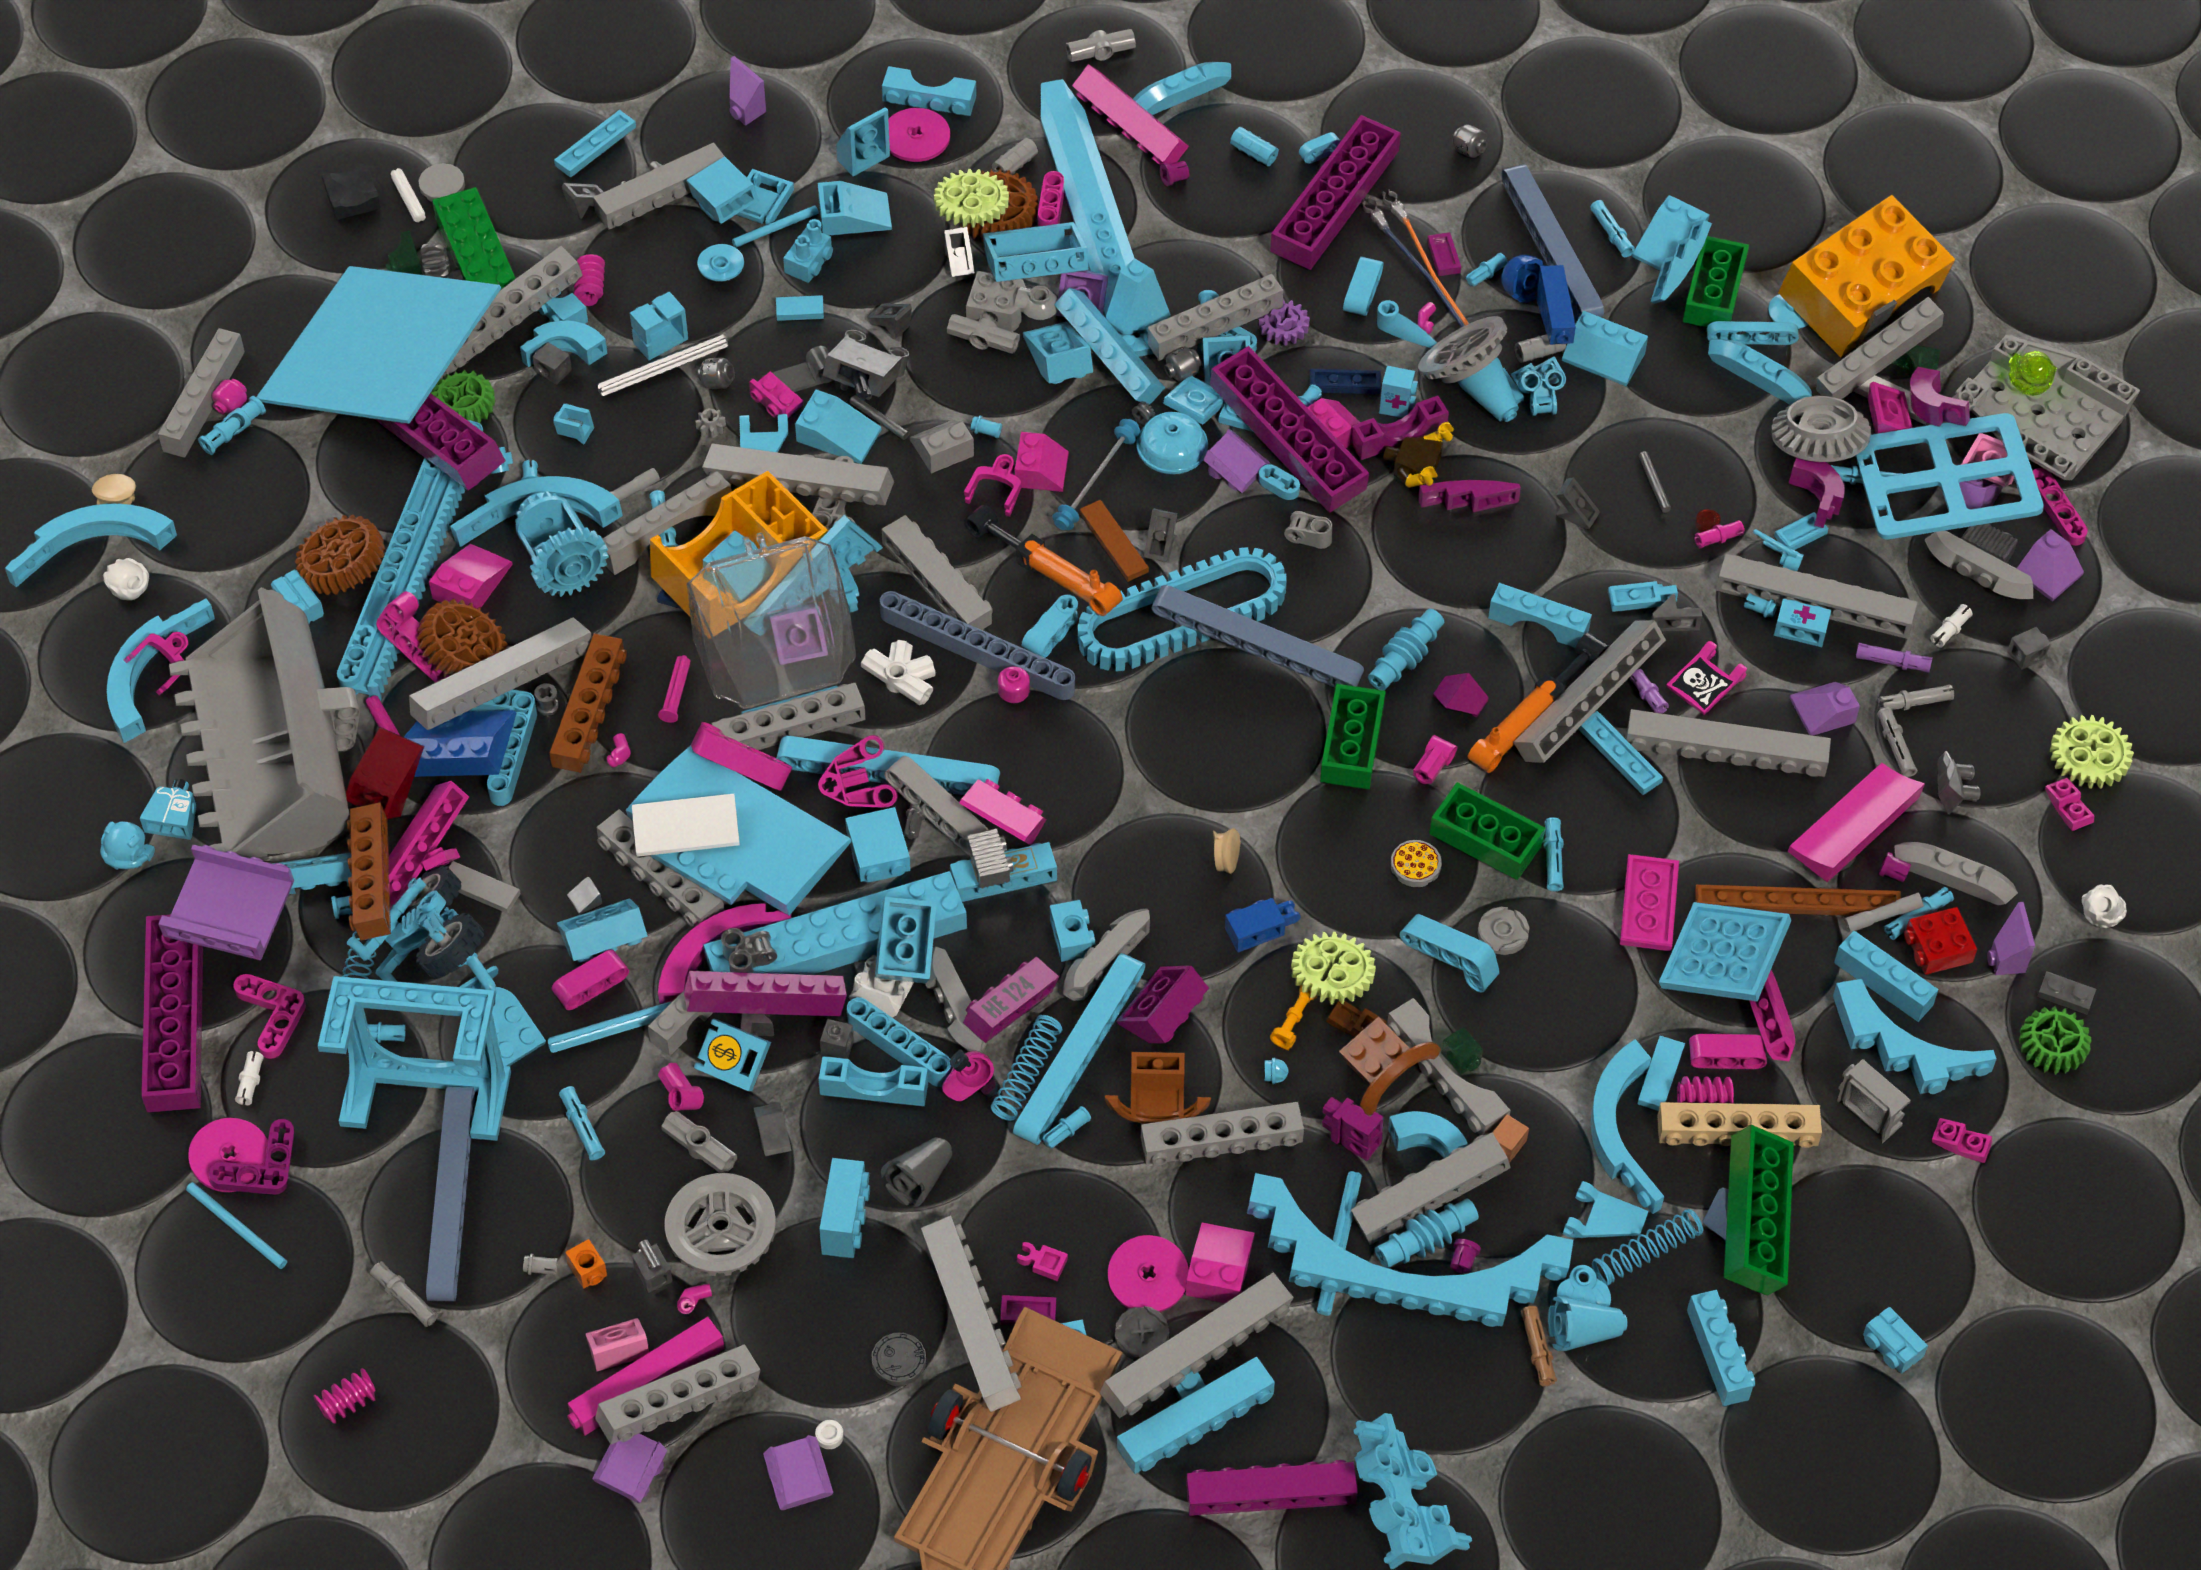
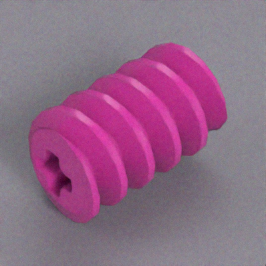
[573,254,605,306]
[1677,1076,1734,1104]
[313,1368,376,1424]

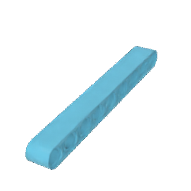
[776,736,1000,795]
[1013,953,1145,1145]

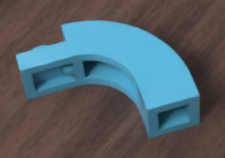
[520,321,607,367]
[1388,1111,1468,1158]

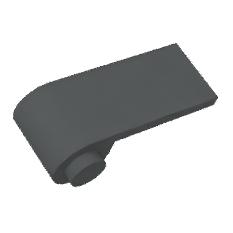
[1855,300,1897,350]
[762,346,833,392]

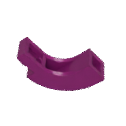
[1910,367,1970,427]
[1789,457,1844,528]

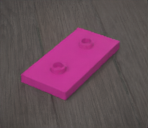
[1620,854,1679,951]

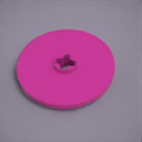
[888,108,950,162]
[189,1118,268,1192]
[1108,1235,1189,1312]

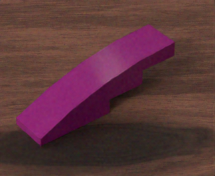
[1418,480,1521,512]

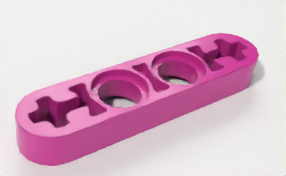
[2033,468,2088,546]

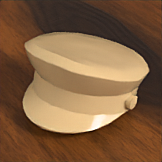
[92,474,136,505]
[1213,828,1241,874]

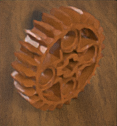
[959,169,1038,243]
[295,515,385,595]
[416,599,508,677]

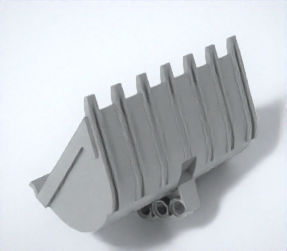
[169,587,360,858]

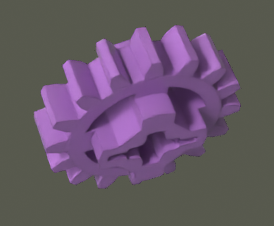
[1258,299,1310,346]

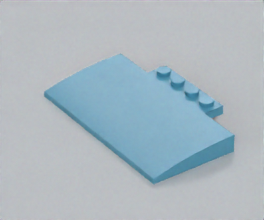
[626,745,851,916]

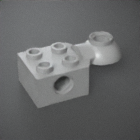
[966,271,1058,332]

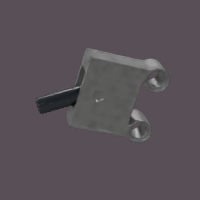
[823,330,909,400]

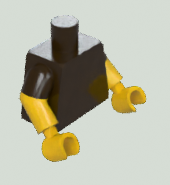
[1383,422,1454,488]

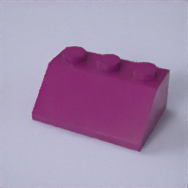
[1116,966,1209,1043]

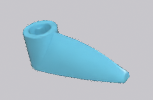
[1377,300,1437,348]

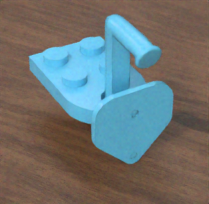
[460,953,546,1066]

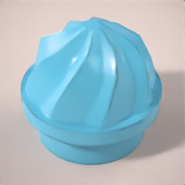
[1265,1058,1288,1084]

